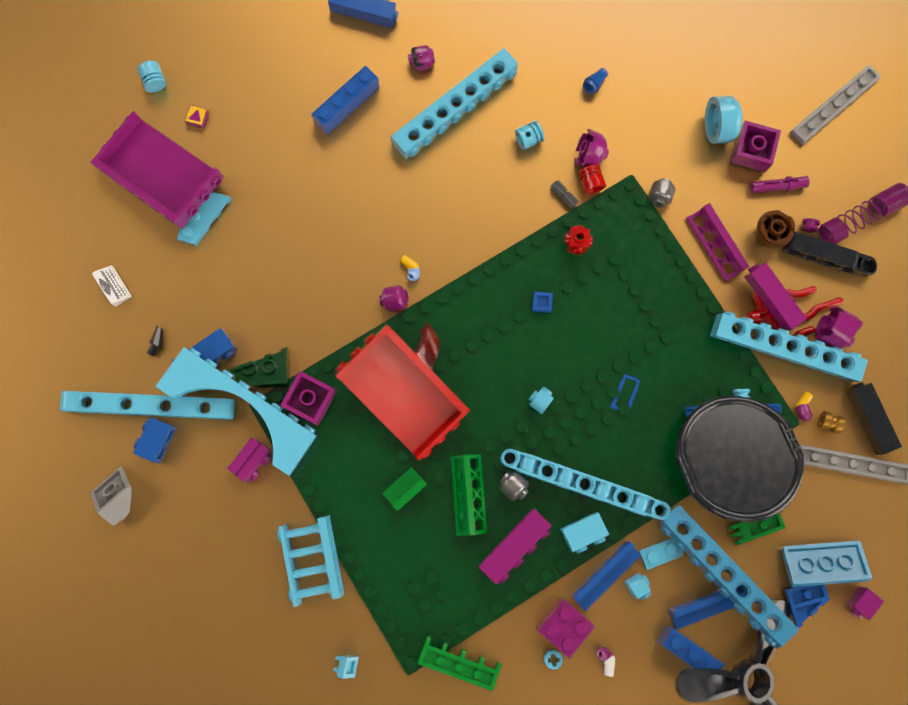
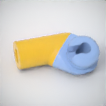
[400,255,420,281]

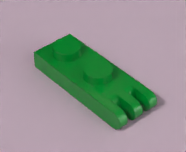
[728,513,786,545]

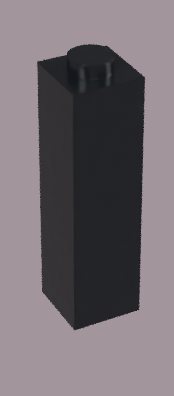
[846,381,902,455]

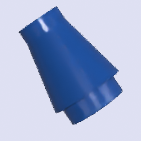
[583,68,608,94]

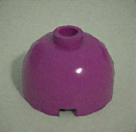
[575,129,609,167]

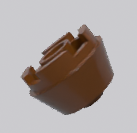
[757,210,795,247]

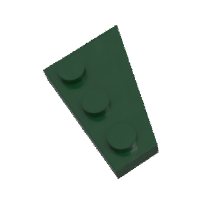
[229,347,289,388]

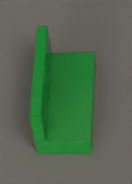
[382,467,427,511]

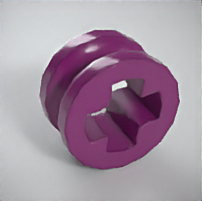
[801,218,820,233]

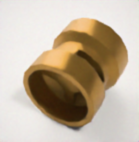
[817,411,845,435]

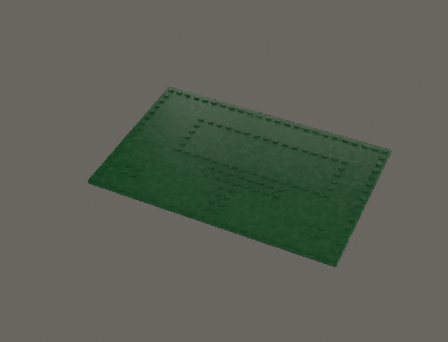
[249,175,799,675]

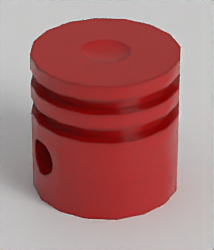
[578,164,606,194]

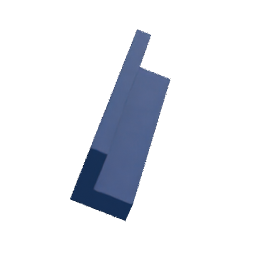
[571,541,641,611]
[668,587,745,629]

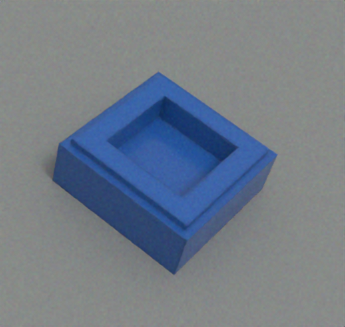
[532,291,553,313]

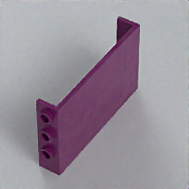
[90,111,224,229]

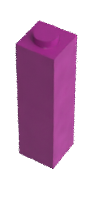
[744,263,807,331]

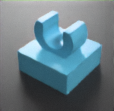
[333,655,359,679]

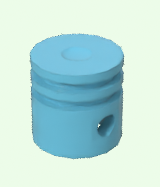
[137,61,167,92]
[515,120,545,150]

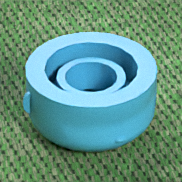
[705,95,743,144]

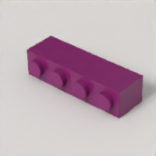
[478,509,552,584]

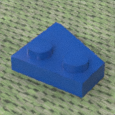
[783,585,830,628]

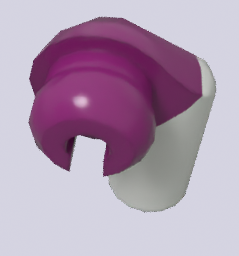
[596,647,615,677]

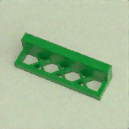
[451,454,487,536]

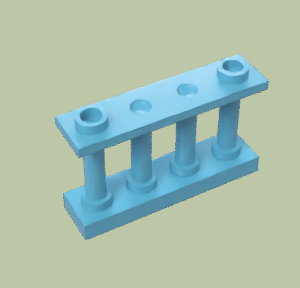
[277,515,344,607]

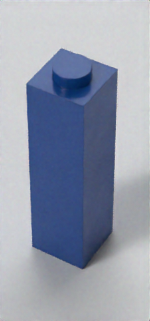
[328,0,399,28]

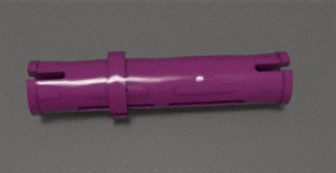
[750,176,810,194]

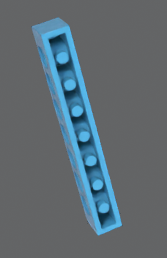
[659,505,799,648]

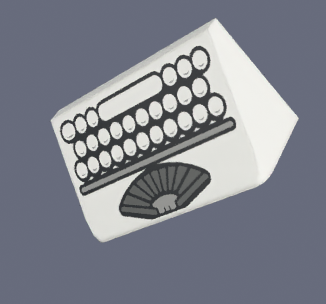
[92,265,132,307]

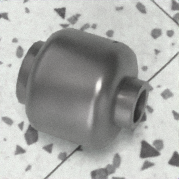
[648,178,675,208]
[499,471,529,501]

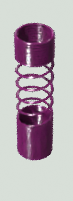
[819,183,908,244]

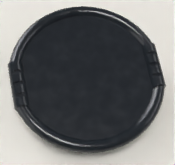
[675,395,804,522]

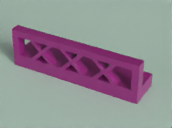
[686,203,749,282]

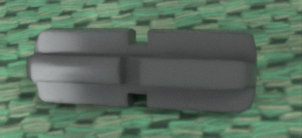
[551,180,578,209]

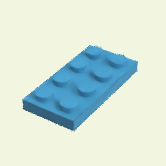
[781,541,873,587]

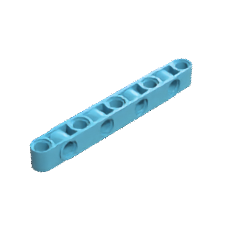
[59,391,235,420]
[500,449,670,520]

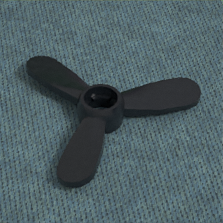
[675,599,791,705]

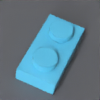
[638,537,684,570]

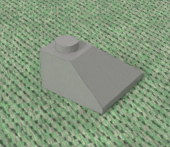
[90,466,132,526]

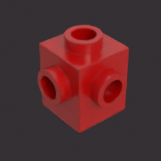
[564,226,593,254]

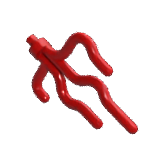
[746,286,844,346]

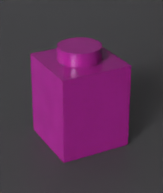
[846,586,884,620]

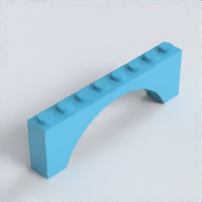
[155,347,317,476]

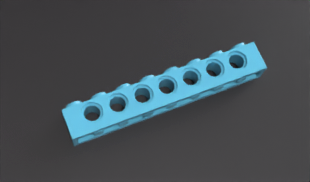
[391,48,518,159]
[710,311,868,382]

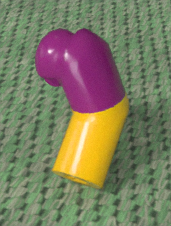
[796,391,814,421]

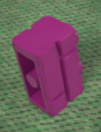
[227,437,273,483]

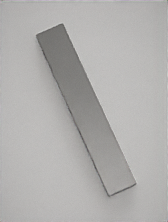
[790,64,882,145]
[799,444,908,485]

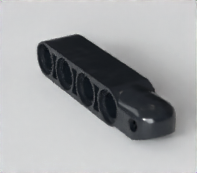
[784,232,877,277]

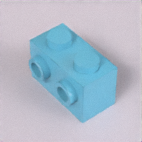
[560,512,609,554]

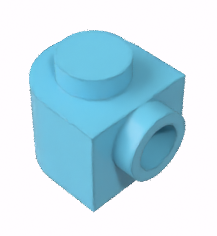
[528,387,554,414]
[624,573,651,600]

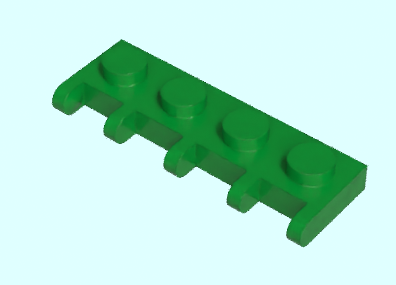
[417,636,502,691]

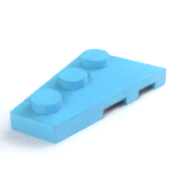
[177,192,232,246]

